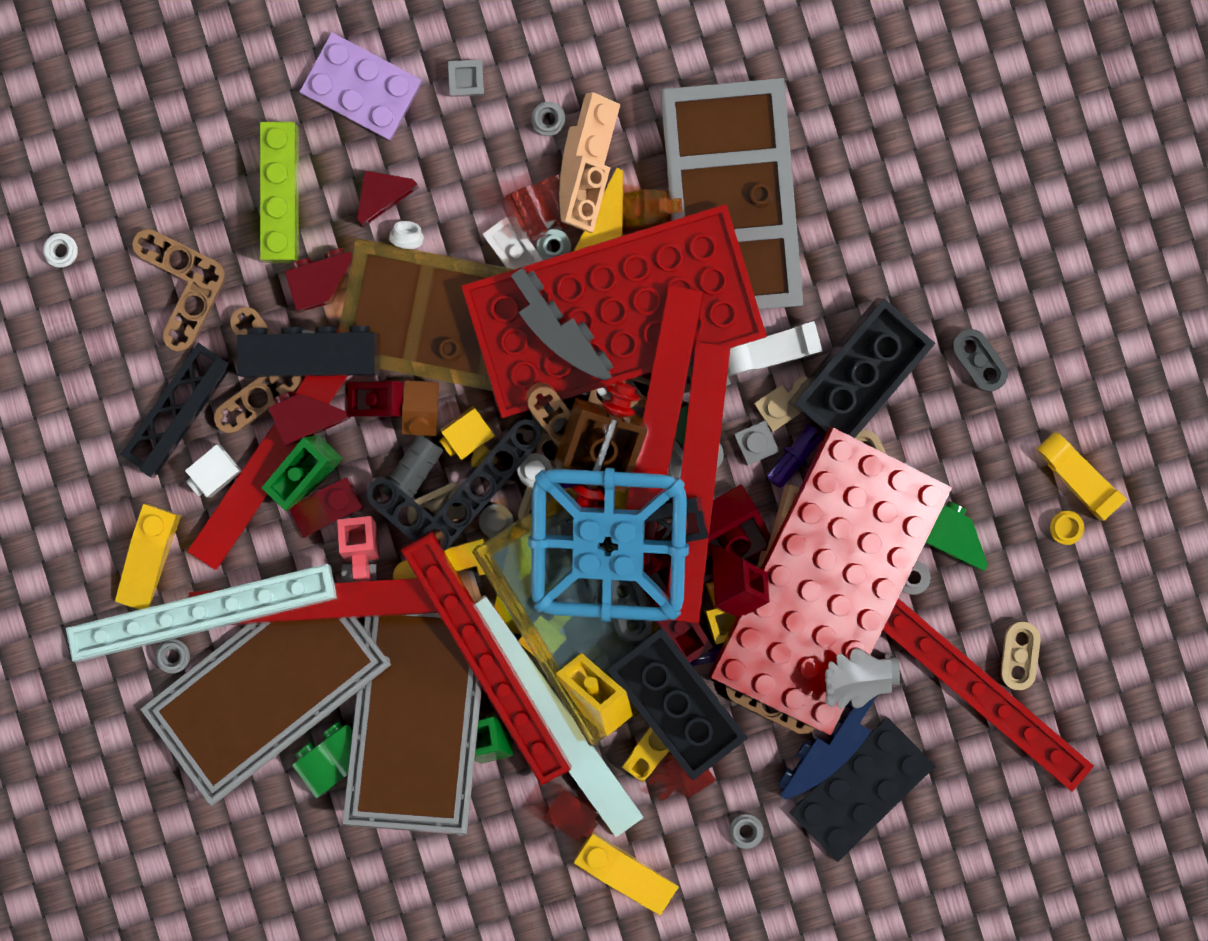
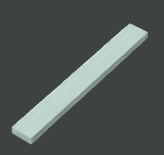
[66,564,337,662]
[475,595,644,837]

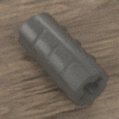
[381,435,444,498]

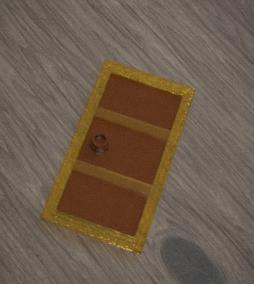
[338,238,514,391]

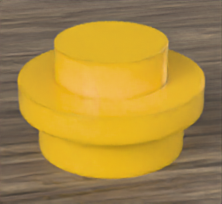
[1050,511,1084,545]

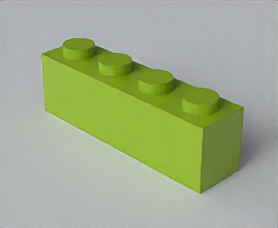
[260,122,299,263]

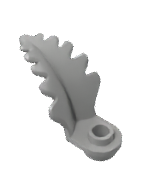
[825,648,900,709]

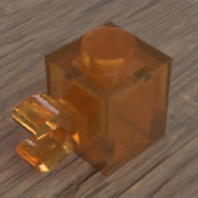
[623,189,682,228]

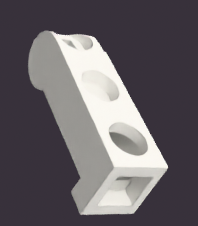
[727,321,822,376]

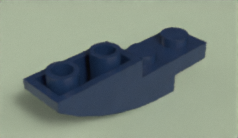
[777,695,878,800]

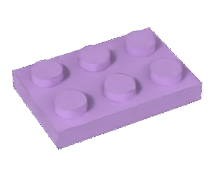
[300,32,423,142]

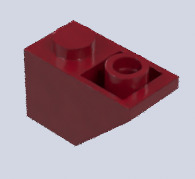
[285,248,355,313]
[712,545,770,618]

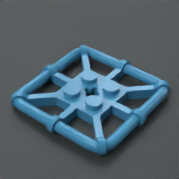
[528,468,689,622]

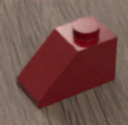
[268,391,351,447]
[289,477,365,538]

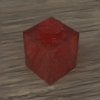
[544,787,599,841]

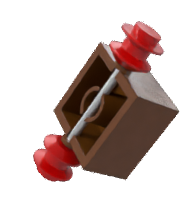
[554,382,648,508]

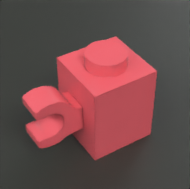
[337,516,380,582]

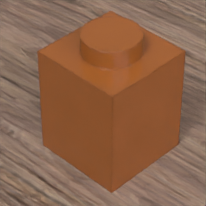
[402,381,439,436]

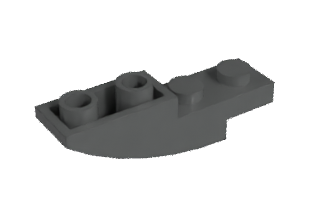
[511,268,614,381]

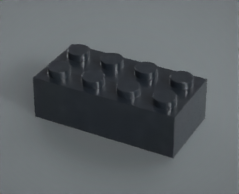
[788,298,936,438]
[607,626,748,781]

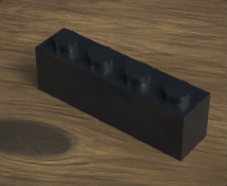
[237,326,380,378]

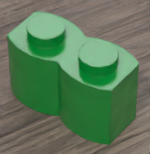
[292,722,353,798]

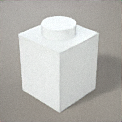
[185,444,242,498]

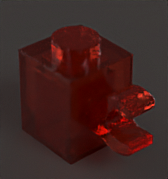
[647,752,716,800]

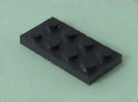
[789,717,936,862]

